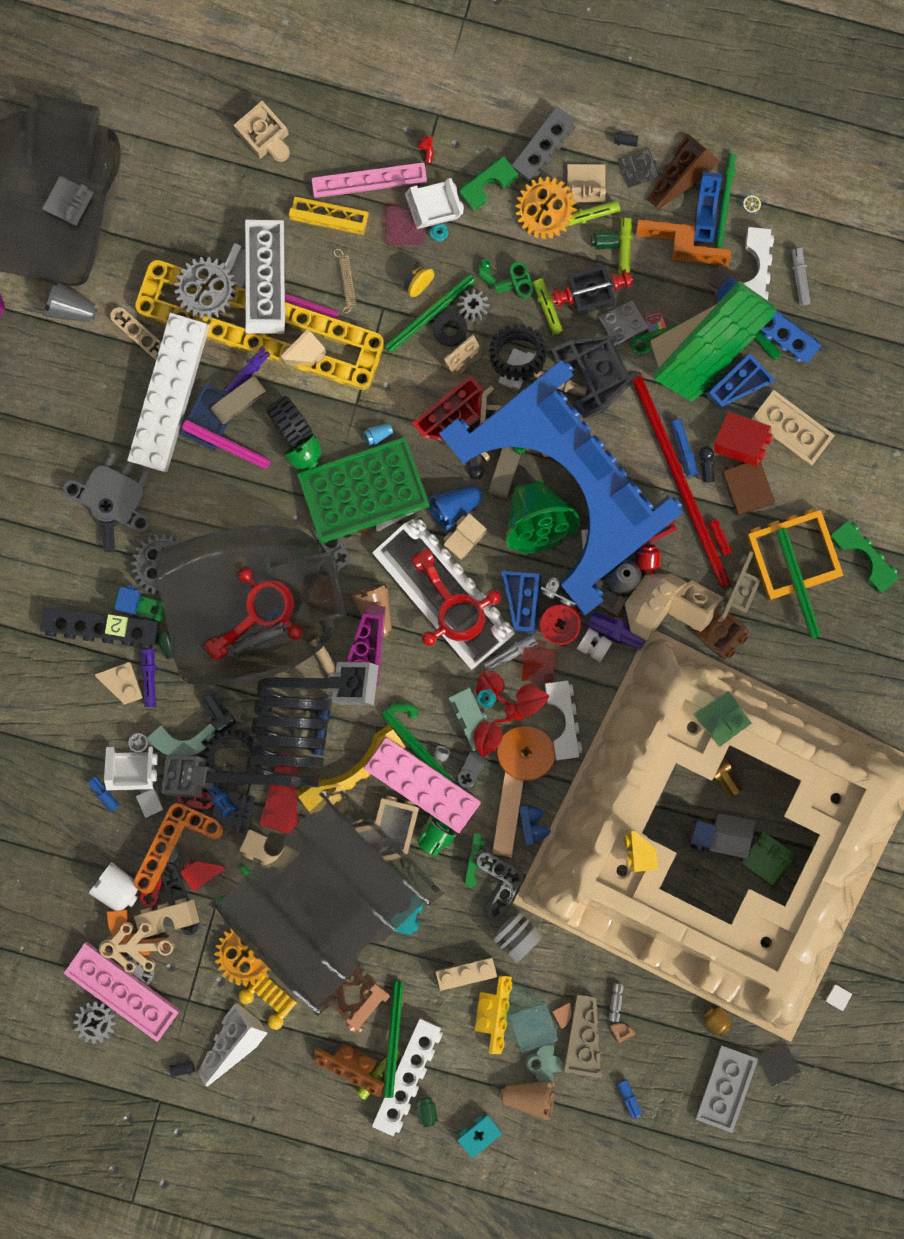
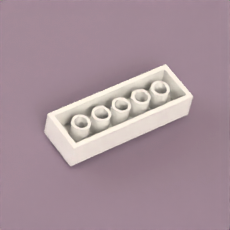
[245,220,285,334]

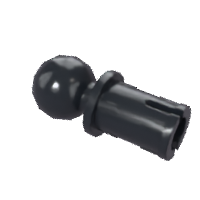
[699,446,715,483]

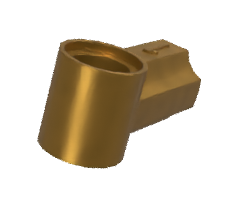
[714,757,743,798]

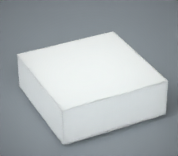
[825,984,852,1011]

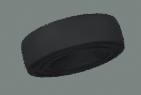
[433,312,467,346]

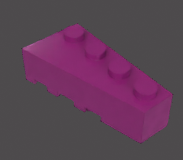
[346,604,386,686]

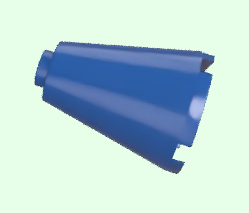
[427,485,482,531]

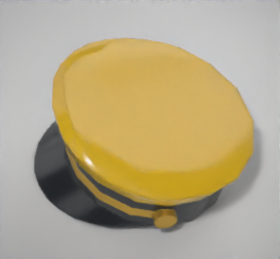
[404,261,434,297]

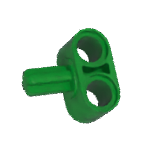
[494,261,533,300]

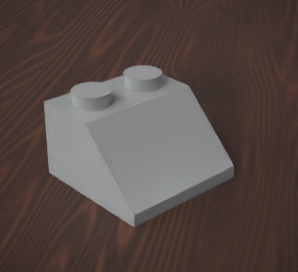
[710,813,756,859]

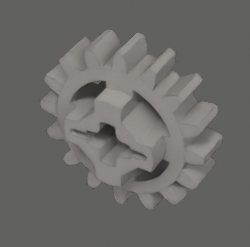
[74,1001,117,1044]

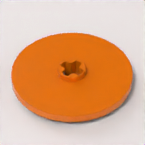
[497,726,555,781]

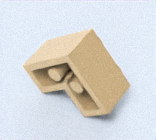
[444,514,487,561]

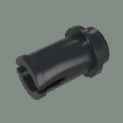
[614,131,638,147]
[169,1060,195,1078]

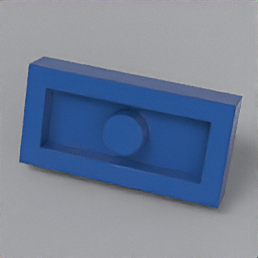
[519,806,551,845]

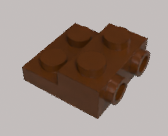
[693,610,749,660]

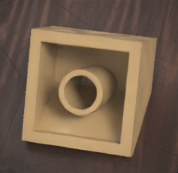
[668,580,724,632]

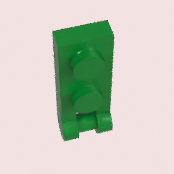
[112,590,169,622]
[465,833,485,887]

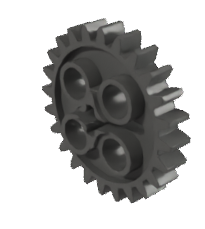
[131,534,194,596]

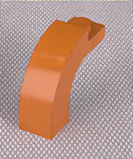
[107,909,170,955]

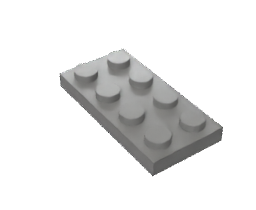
[695,1045,758,1133]

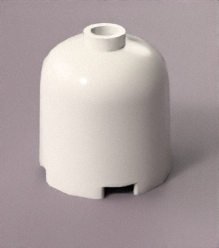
[89,862,138,911]

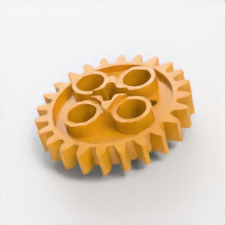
[515,176,577,239]
[214,923,278,987]

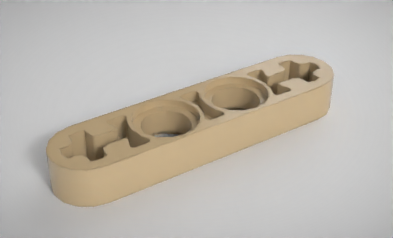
[110,307,162,361]

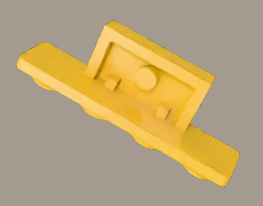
[475,976,512,1054]

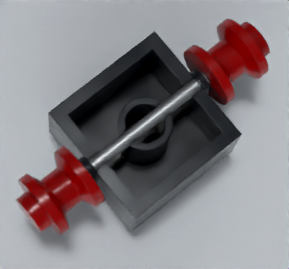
[551,265,633,316]

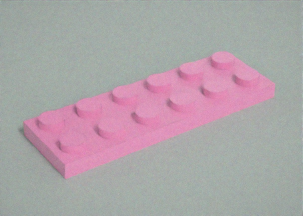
[364,737,481,833]
[64,942,180,1042]

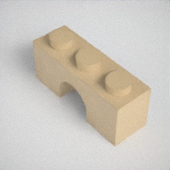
[240,829,303,876]
[134,898,200,938]
[436,957,497,991]

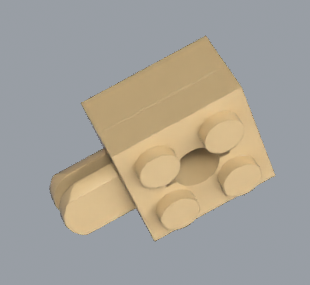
[234,101,290,162]

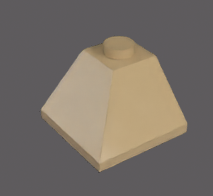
[280,329,326,366]

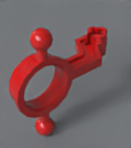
[410,548,501,646]
[203,567,302,662]

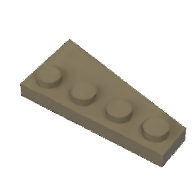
[563,994,602,1078]

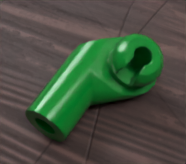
[478,259,498,287]
[391,702,419,719]

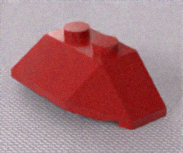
[412,375,483,441]

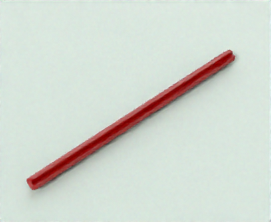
[633,376,730,587]

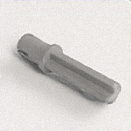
[791,248,811,306]
[484,634,538,671]

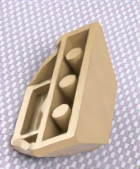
[625,573,688,641]

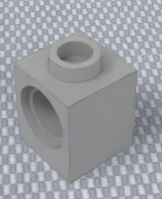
[136,788,165,818]

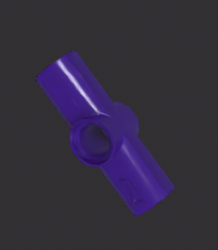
[588,612,645,651]

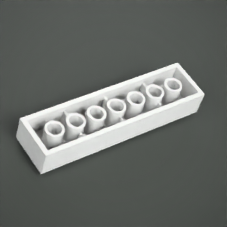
[127,313,210,472]

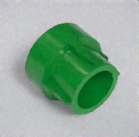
[417,816,456,856]

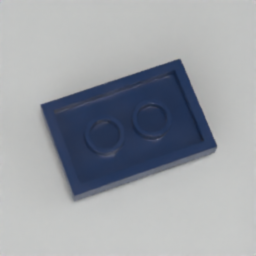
[180,383,230,452]

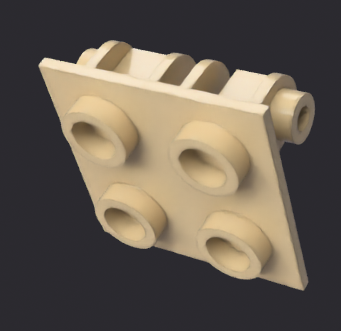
[567,164,606,202]
[444,335,483,377]

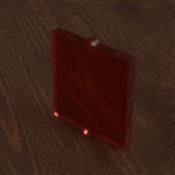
[521,647,556,684]

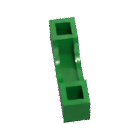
[830,521,899,594]

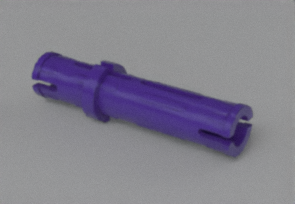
[225,347,270,393]

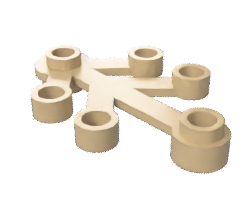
[99,921,174,973]

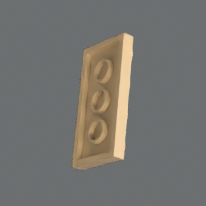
[752,390,835,466]

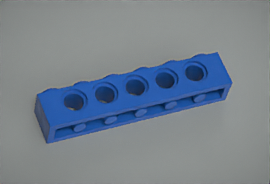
[715,275,822,364]

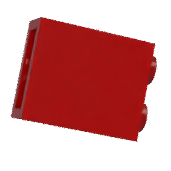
[714,412,774,467]

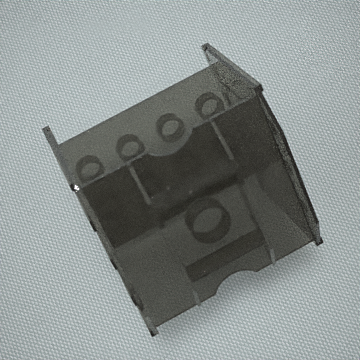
[209,786,445,1017]

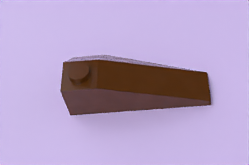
[647,134,719,209]

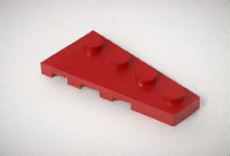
[259,751,299,836]

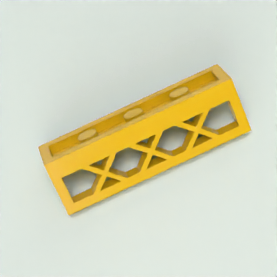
[289,197,369,235]

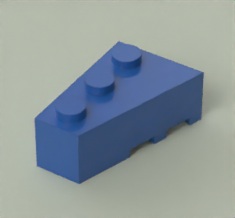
[501,571,542,633]

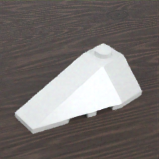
[198,1003,267,1086]

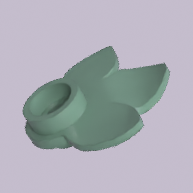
[526,1045,564,1082]

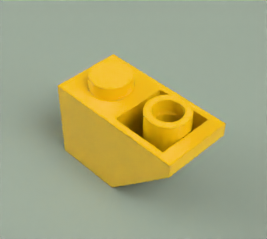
[624,830,658,872]

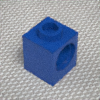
[115,585,141,615]

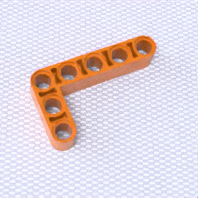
[134,803,223,894]

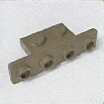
[717,551,761,623]

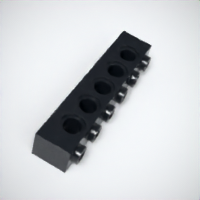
[40,608,160,649]

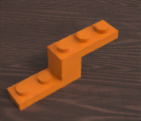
[636,219,731,266]

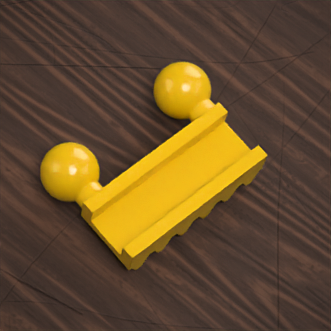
[238,975,297,1030]

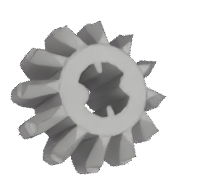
[457,289,490,322]

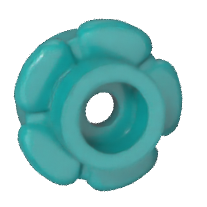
[430,223,449,242]
[477,689,496,708]

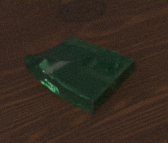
[693,691,752,747]

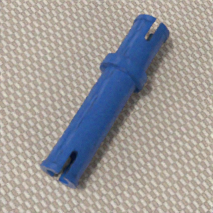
[670,419,699,477]

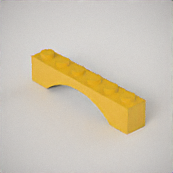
[295,724,405,814]

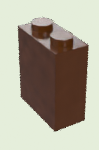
[722,461,775,516]

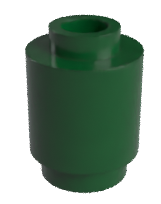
[591,230,619,250]
[416,1097,438,1127]

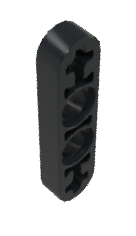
[161,863,199,935]

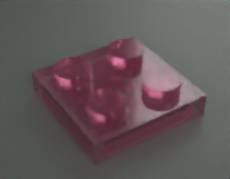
[387,206,425,246]

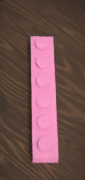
[312,163,427,198]

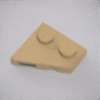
[95,662,143,705]

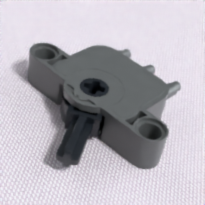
[63,452,151,552]

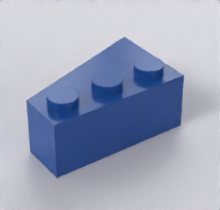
[704,353,776,407]

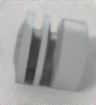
[492,912,544,964]

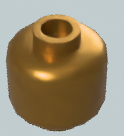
[703,1007,732,1036]

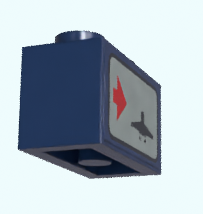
[687,820,716,851]

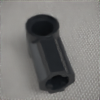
[201,692,236,733]

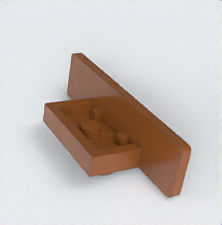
[313,1043,384,1097]

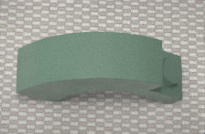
[147,723,217,756]

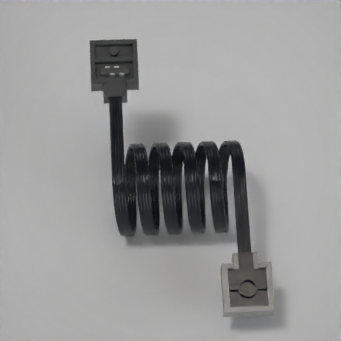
[161,662,379,797]

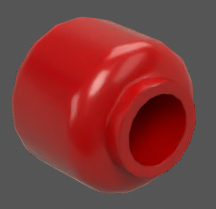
[636,544,661,573]

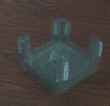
[509,1002,559,1053]

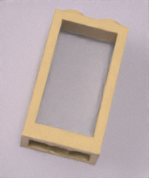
[364,796,419,876]

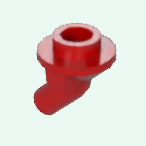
[417,135,434,163]

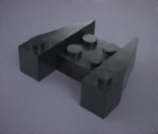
[551,334,641,419]

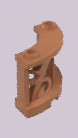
[312,951,390,1032]

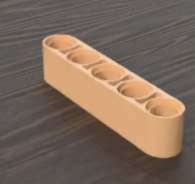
[492,772,523,857]

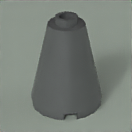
[43,280,98,322]
[604,558,643,597]

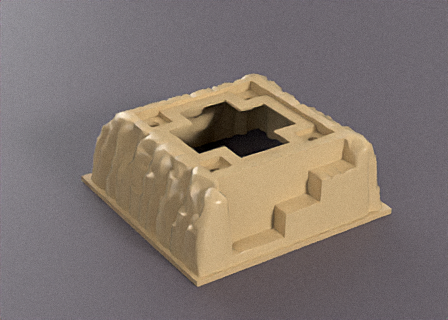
[513,630,904,1042]

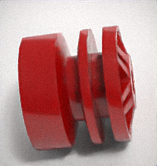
[540,603,581,645]

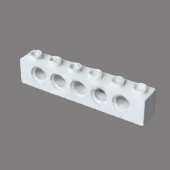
[372,1017,443,1136]

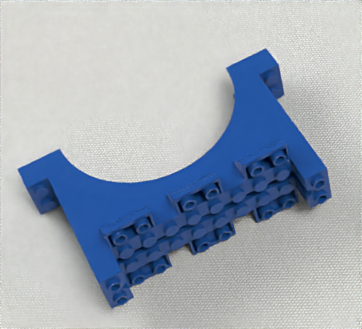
[439,360,683,615]

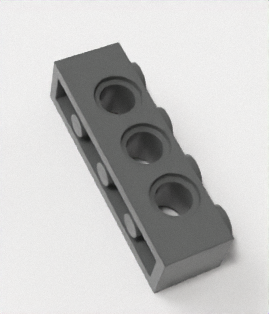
[512,106,576,184]

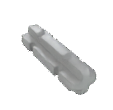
[609,983,623,1022]

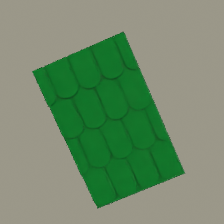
[650,281,776,402]

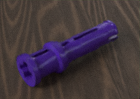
[139,649,157,707]

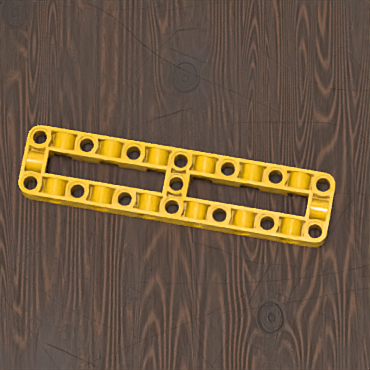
[135,260,384,390]

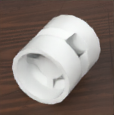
[577,628,613,663]

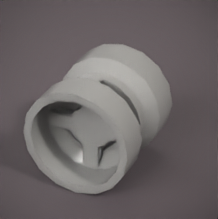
[128,733,150,752]

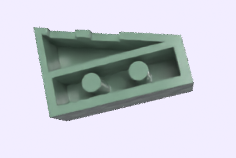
[449,688,488,751]

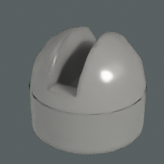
[433,746,450,762]

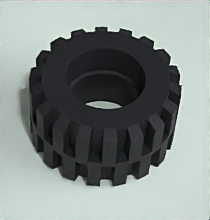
[266,396,313,448]

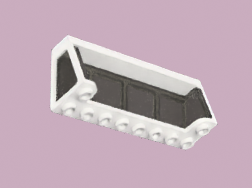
[372,517,515,670]

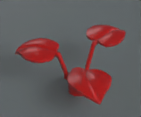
[474,670,550,757]

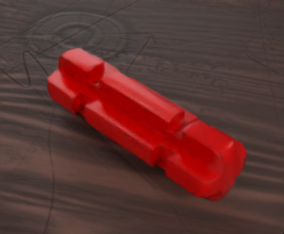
[709,519,732,556]

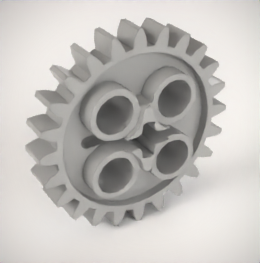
[174,257,237,320]

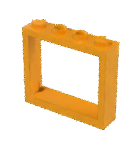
[746,508,843,601]

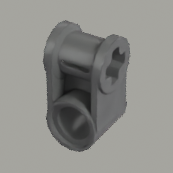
[458,750,488,789]

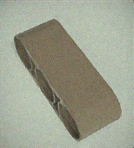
[211,376,267,424]
[488,447,520,499]

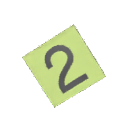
[105,614,128,637]

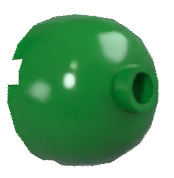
[283,433,322,470]

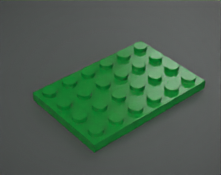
[297,437,430,544]

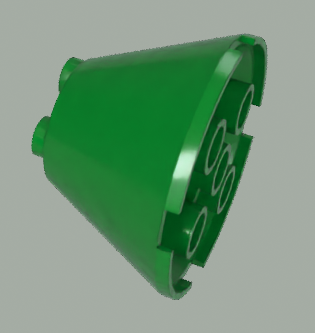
[505,480,580,554]

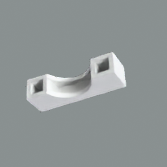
[743,227,774,301]
[545,681,582,760]

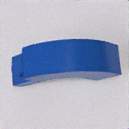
[694,171,722,243]

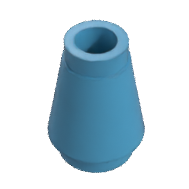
[363,423,393,445]

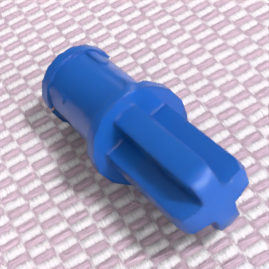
[88,776,120,812]
[616,1079,642,1119]

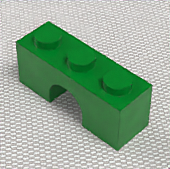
[459,157,518,213]

